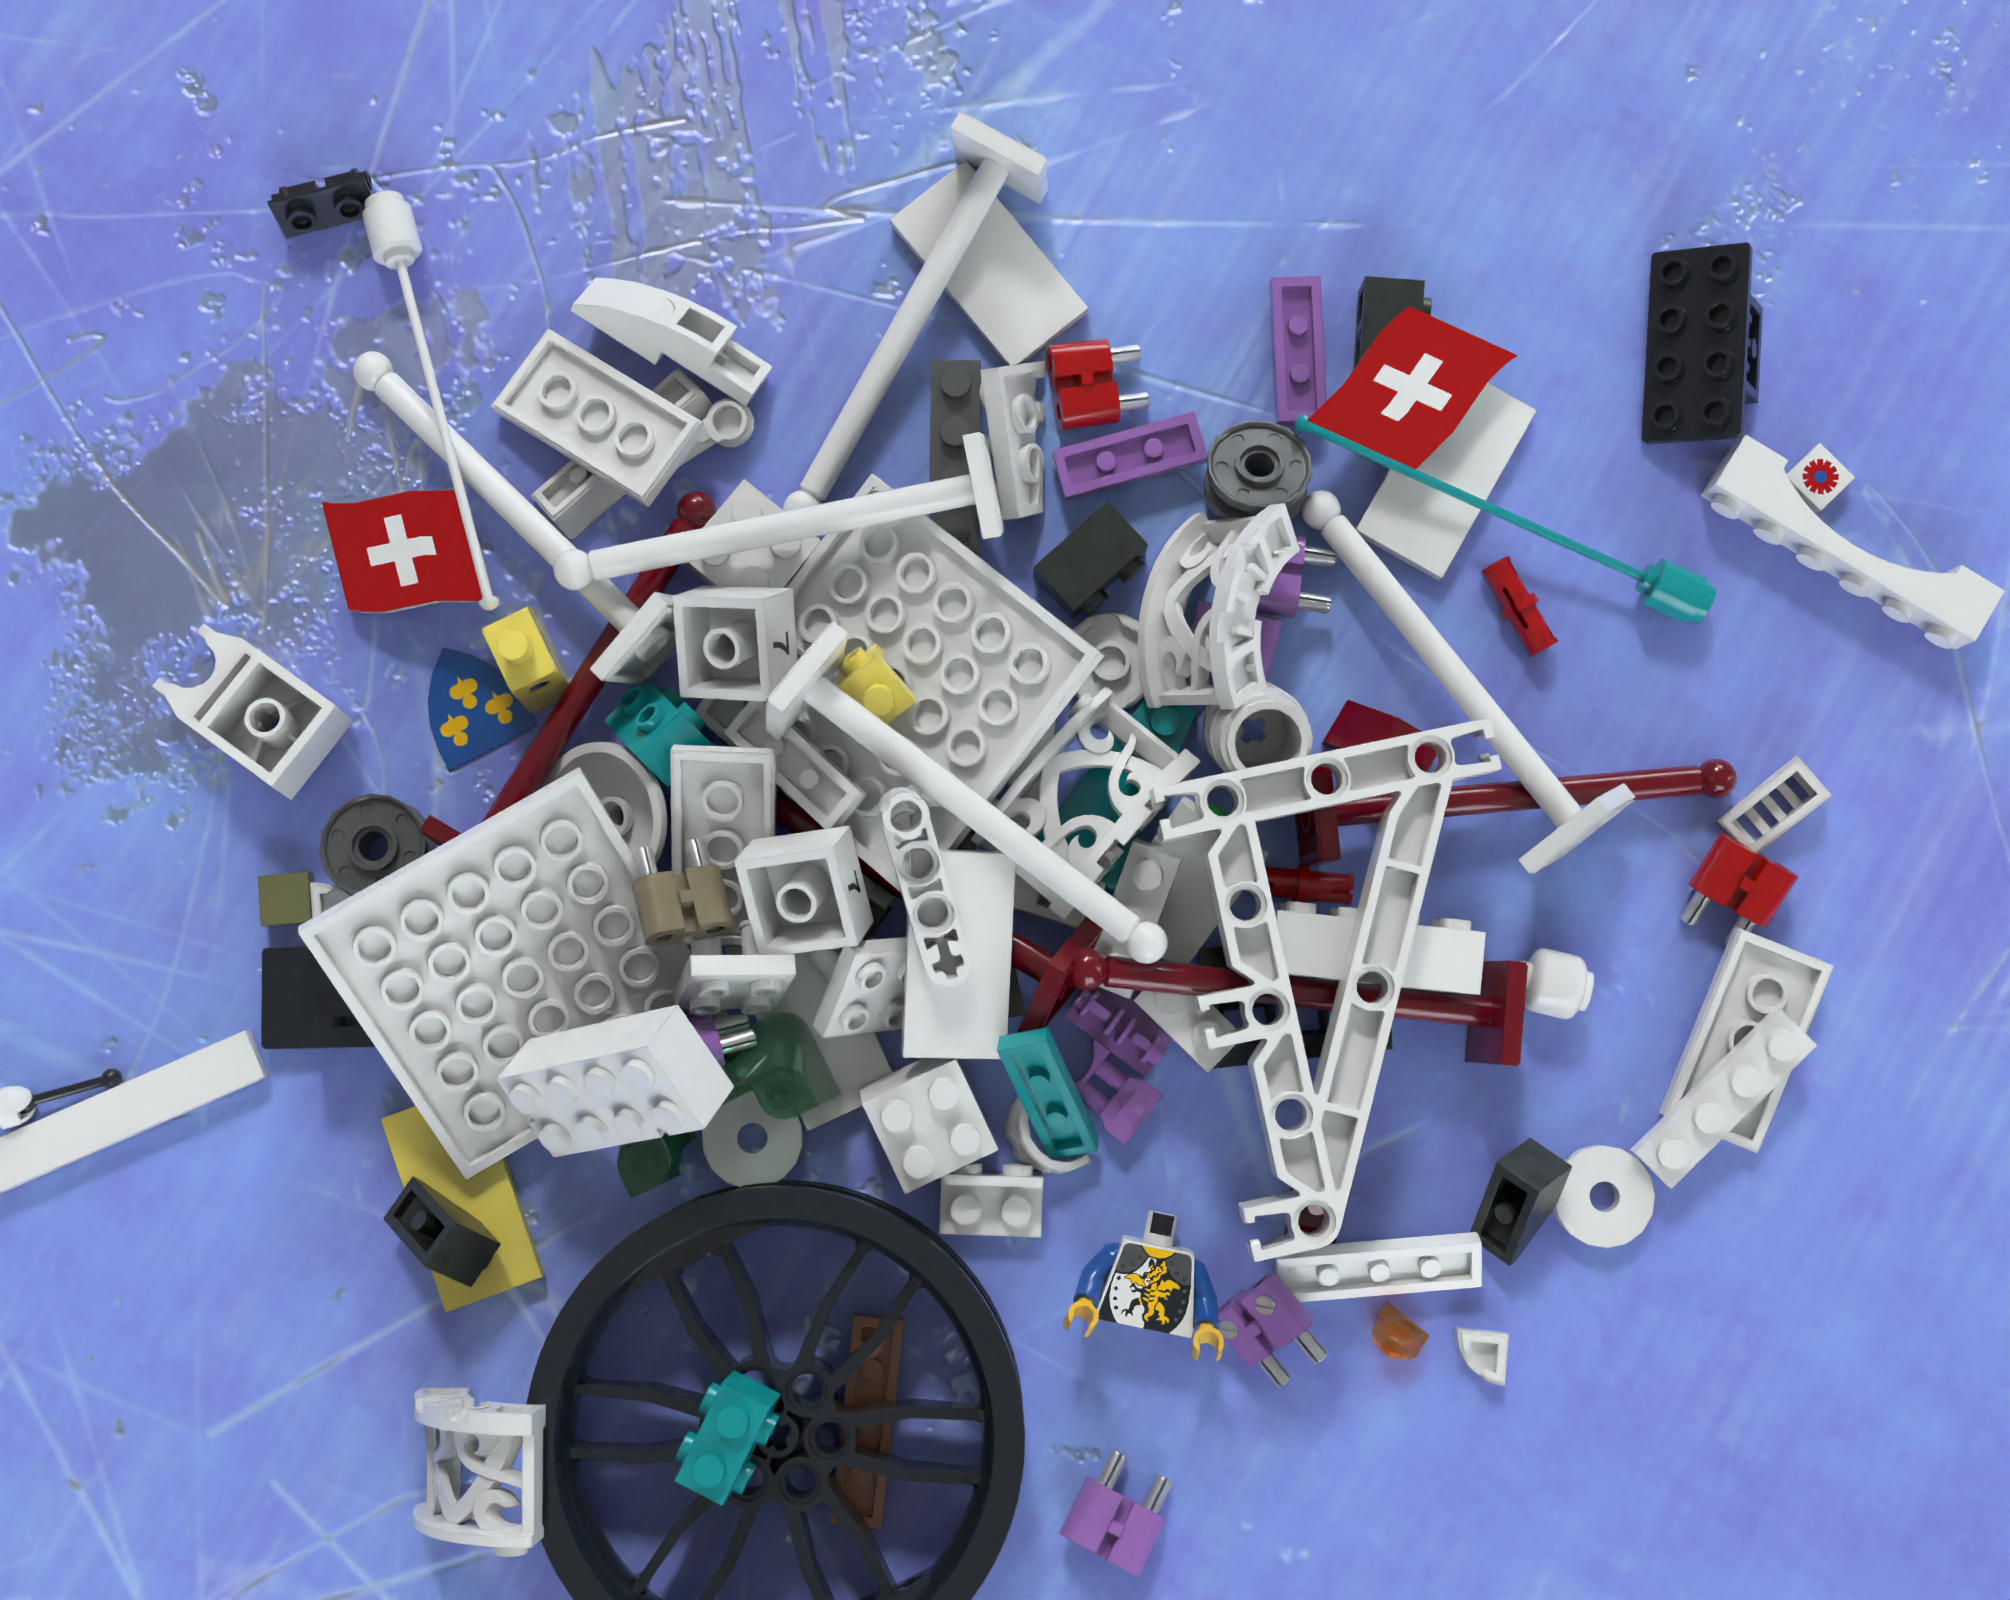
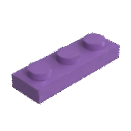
[1269,276,1327,426]
[1051,411,1208,502]

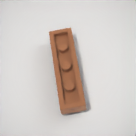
[830,1313,904,1529]

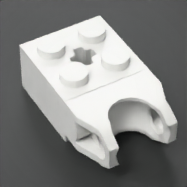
[152,623,354,800]

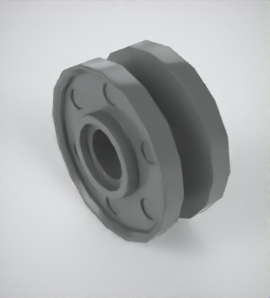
[1204,420,1312,520]
[319,794,437,895]

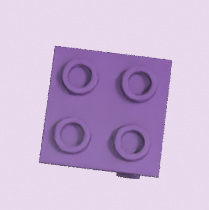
[1064,987,1172,1077]

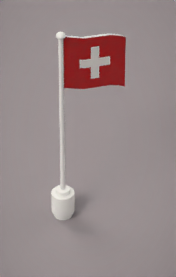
[321,191,499,613]

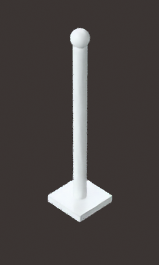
[783,112,1048,511]
[353,351,676,684]
[553,432,1005,590]
[1301,490,1635,874]
[765,622,1168,964]

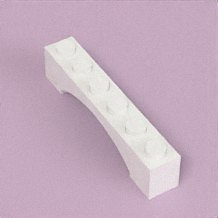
[1701,434,2005,649]

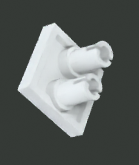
[674,919,796,1016]
[808,937,906,1038]

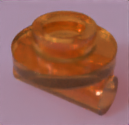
[1371,1302,1429,1360]

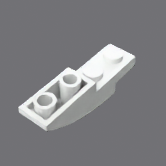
[570,277,773,407]

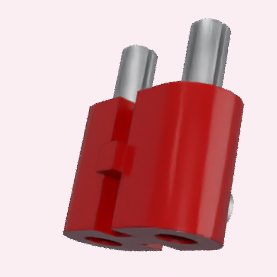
[1046,338,1150,430]
[1680,832,1799,945]

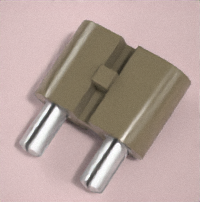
[631,839,735,947]

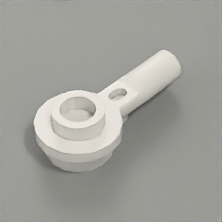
[678,398,754,468]

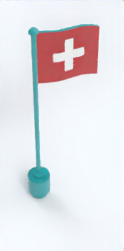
[1294,306,1716,624]

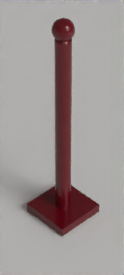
[420,491,716,846]
[1295,759,1737,868]
[776,790,1103,1033]
[1067,948,1528,1067]

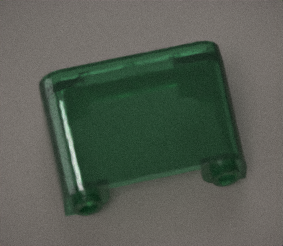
[617,1012,841,1199]

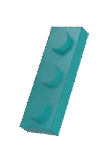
[997,1027,1099,1159]

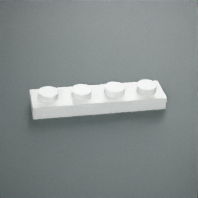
[1630,1007,1817,1189]
[1274,1232,1482,1302]

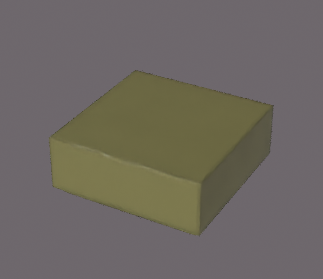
[258,872,314,927]

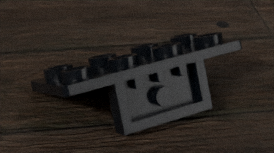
[1642,242,1763,444]
[261,947,375,1049]

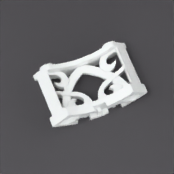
[1138,503,1300,710]
[971,687,1201,920]
[413,1388,546,1557]

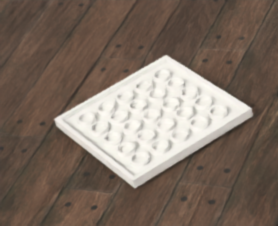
[695,473,1105,892]
[298,767,730,1180]

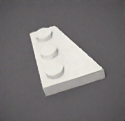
[980,361,1045,520]

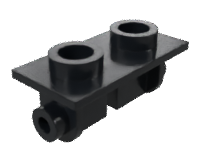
[267,168,373,238]

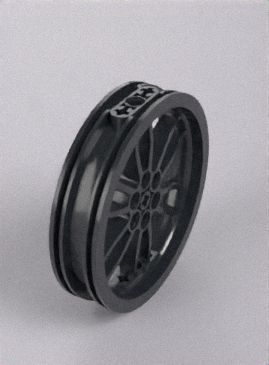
[526,1180,1025,1600]

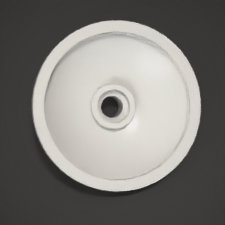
[543,742,667,863]

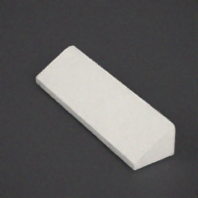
[531,368,713,539]

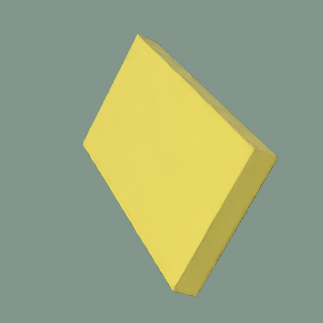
[381,1106,545,1313]

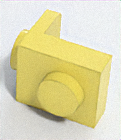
[836,643,916,725]

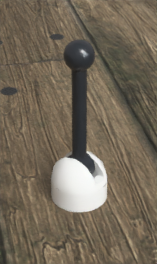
[0,1068,122,1129]

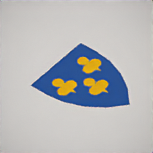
[428,648,538,771]

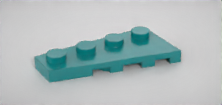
[1035,699,1197,892]

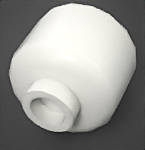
[1520,948,1594,1019]

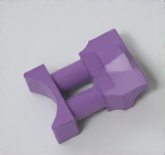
[1074,1040,1164,1145]

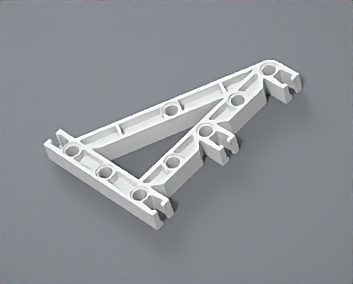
[1149,717,1502,1262]

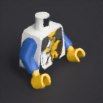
[1063,1210,1224,1361]

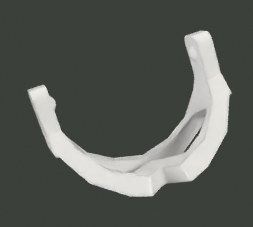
[1004,1096,1091,1175]

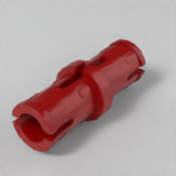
[1481,556,1558,657]
[1250,864,1354,905]

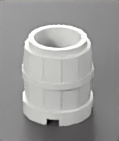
[1202,681,1313,773]

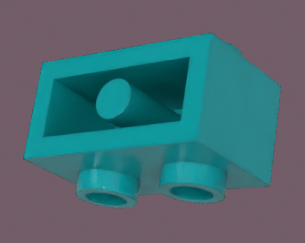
[604,678,712,787]
[675,1370,781,1506]

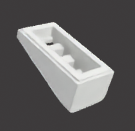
[1717,756,1832,853]

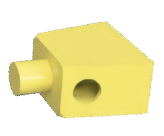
[481,607,571,715]

